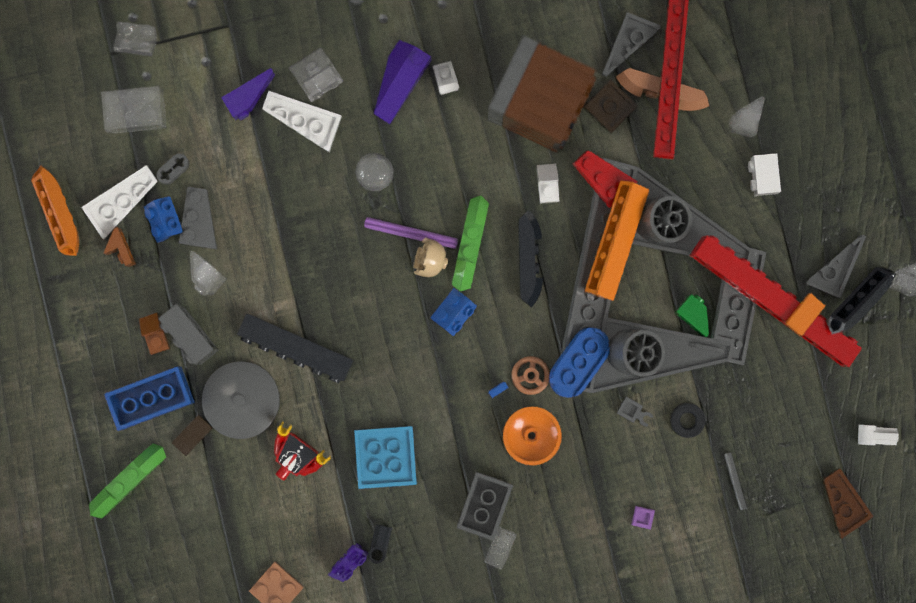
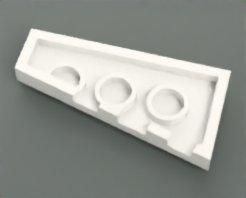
[262,91,342,152]

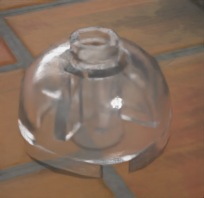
[355,153,394,192]

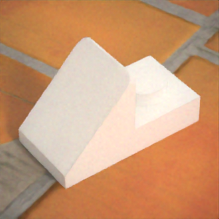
[433,61,459,94]
[537,164,559,204]

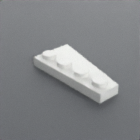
[81,165,158,240]

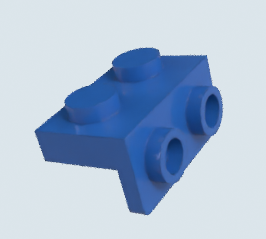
[144,197,183,243]
[430,288,477,336]

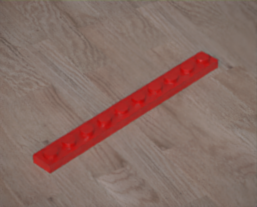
[653,0,689,159]

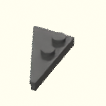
[602,12,661,77]
[805,235,866,299]

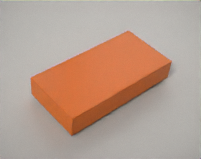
[785,293,825,336]

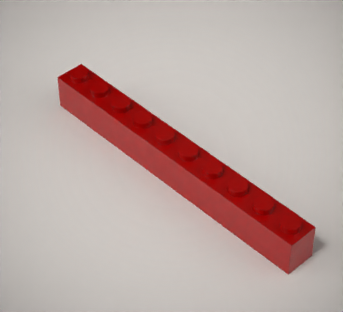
[689,235,862,367]

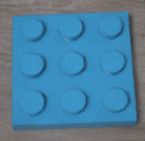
[354,426,417,489]

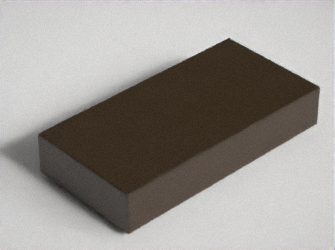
[172,415,213,456]

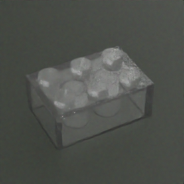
[101,86,167,134]

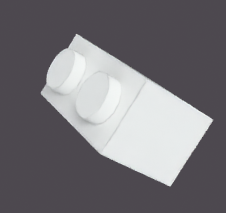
[748,154,781,196]

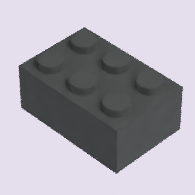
[158,304,219,365]
[457,471,513,541]

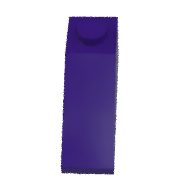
[221,68,275,120]

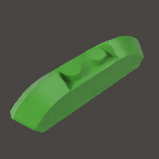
[452,196,489,291]
[89,444,166,518]

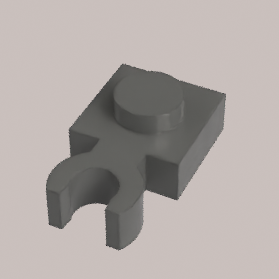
[616,396,653,427]

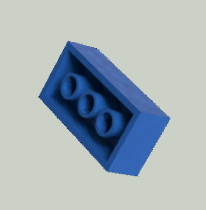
[104,367,195,431]

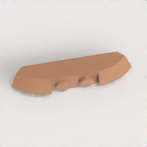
[616,68,709,111]

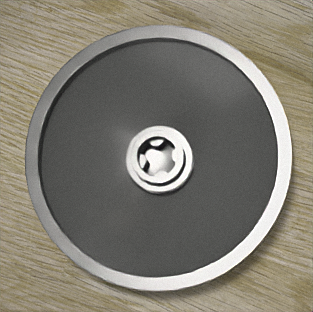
[202,362,280,439]

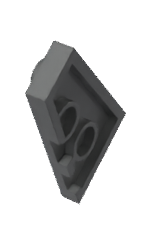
[179,187,218,250]

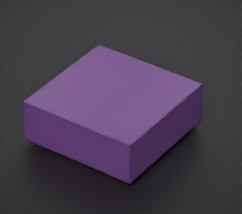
[631,506,655,530]

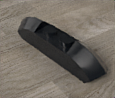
[518,210,543,308]
[827,266,896,334]

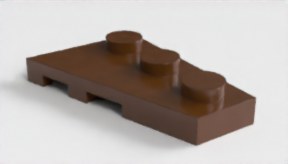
[823,468,874,539]

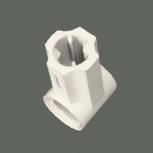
[858,425,898,445]

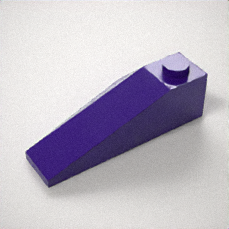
[374,40,431,124]

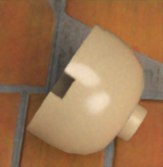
[413,238,448,277]

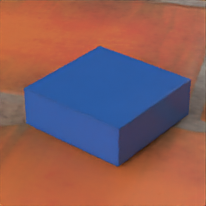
[488,382,509,398]

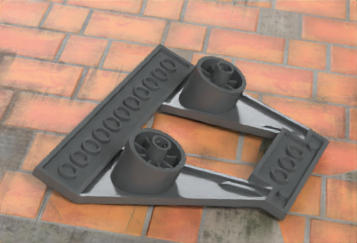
[560,158,767,393]

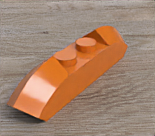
[31,165,79,256]

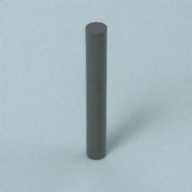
[724,452,747,510]

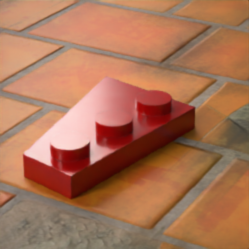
[573,150,638,207]

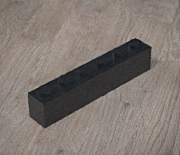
[237,313,354,383]

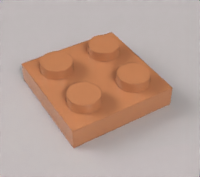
[249,561,304,603]

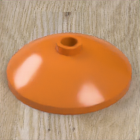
[503,407,562,465]

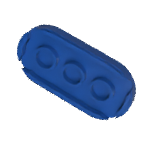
[549,327,610,398]

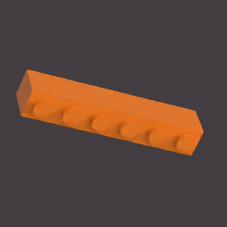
[585,181,649,301]

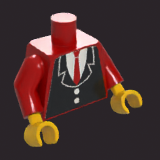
[274,422,331,481]

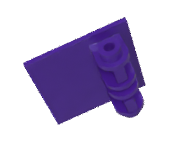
[328,543,368,582]

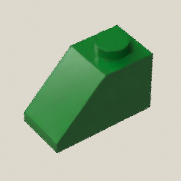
[674,294,709,337]

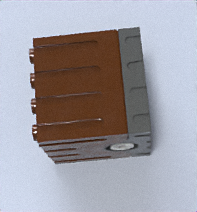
[488,36,597,153]

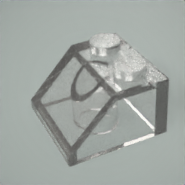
[289,48,343,102]
[190,251,227,296]

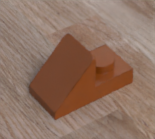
[104,227,136,267]
[139,312,170,355]

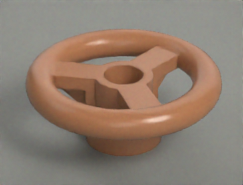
[512,356,550,395]

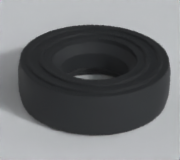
[670,403,706,438]

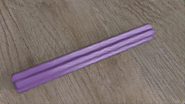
[364,217,458,249]

